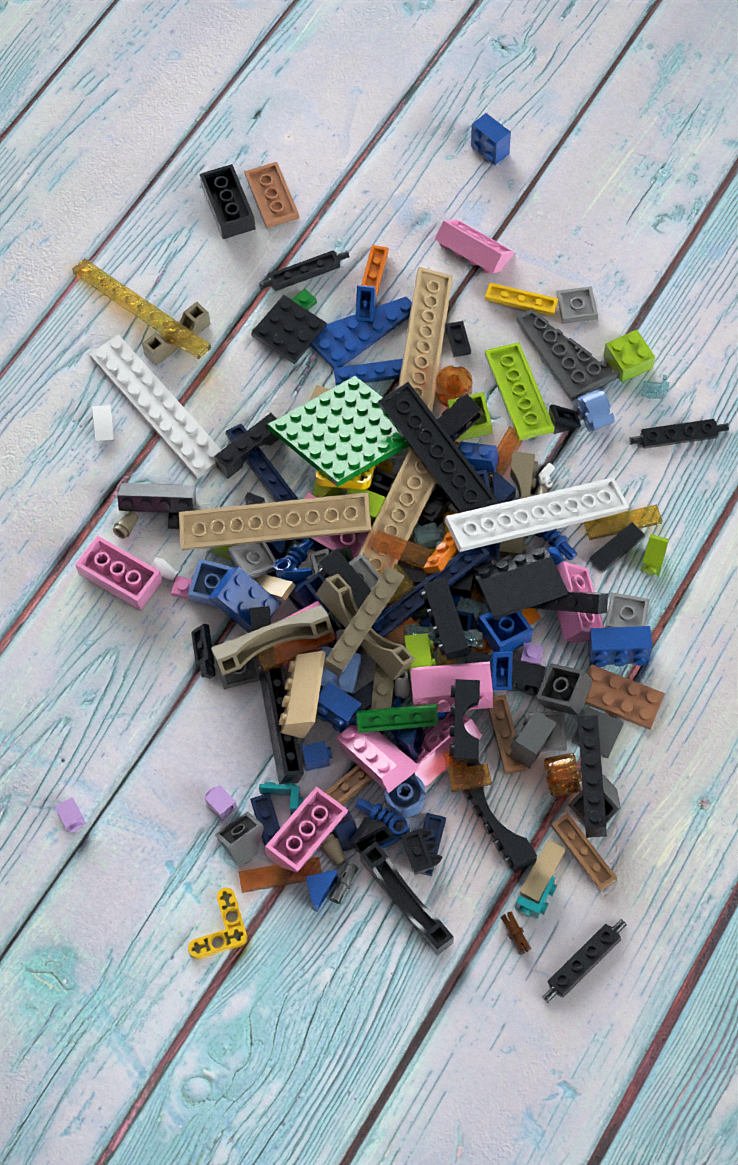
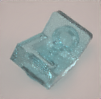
[641,375,670,399]

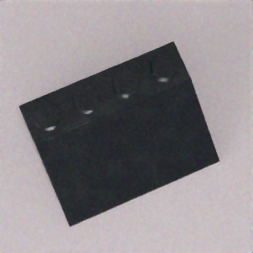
[472,547,568,619]

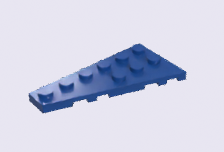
[311,297,412,368]

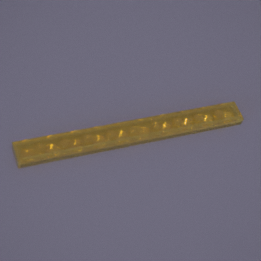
[72,258,211,359]

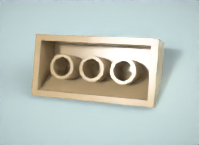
[279,651,326,739]

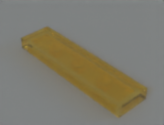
[584,504,663,541]

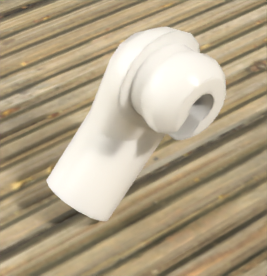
[538,463,555,489]

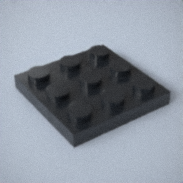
[251,295,327,364]

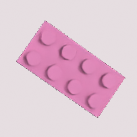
[75,535,163,611]

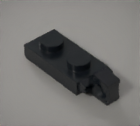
[191,624,215,679]

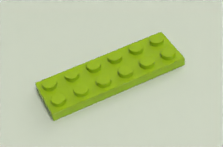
[485,342,555,441]

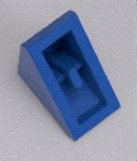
[355,285,377,322]
[489,652,513,690]
[306,870,338,912]

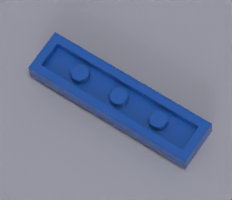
[333,359,403,386]

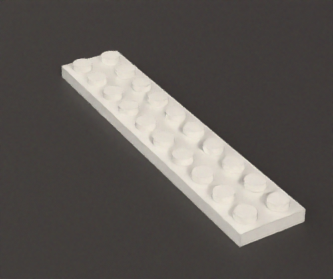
[90,335,221,479]
[444,477,630,552]

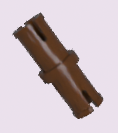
[500,911,532,955]

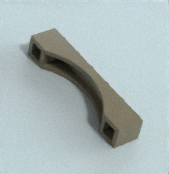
[499,451,538,558]
[323,566,405,677]
[316,574,415,680]
[211,604,333,676]

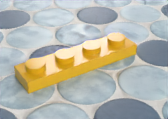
[485,282,558,317]

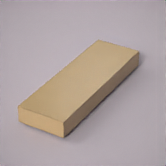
[253,575,295,601]
[519,840,566,903]

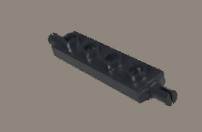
[259,250,350,291]
[629,419,729,449]
[542,919,627,1003]

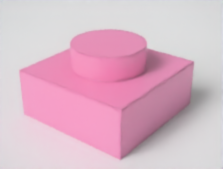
[171,576,192,600]

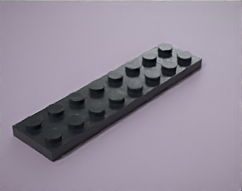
[377,382,498,513]

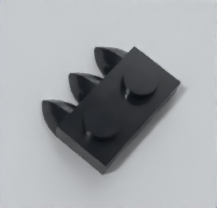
[401,828,443,875]

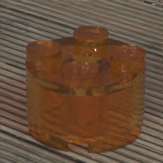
[436,365,473,408]
[544,753,582,797]

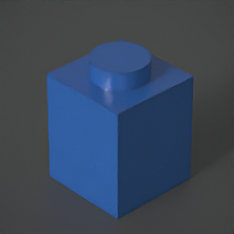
[302,741,333,771]

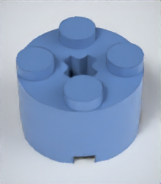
[577,389,615,432]
[384,774,425,818]

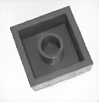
[536,663,593,716]
[509,710,557,769]

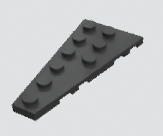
[516,309,619,401]

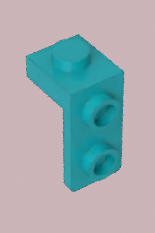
[259,782,303,815]
[515,876,557,919]

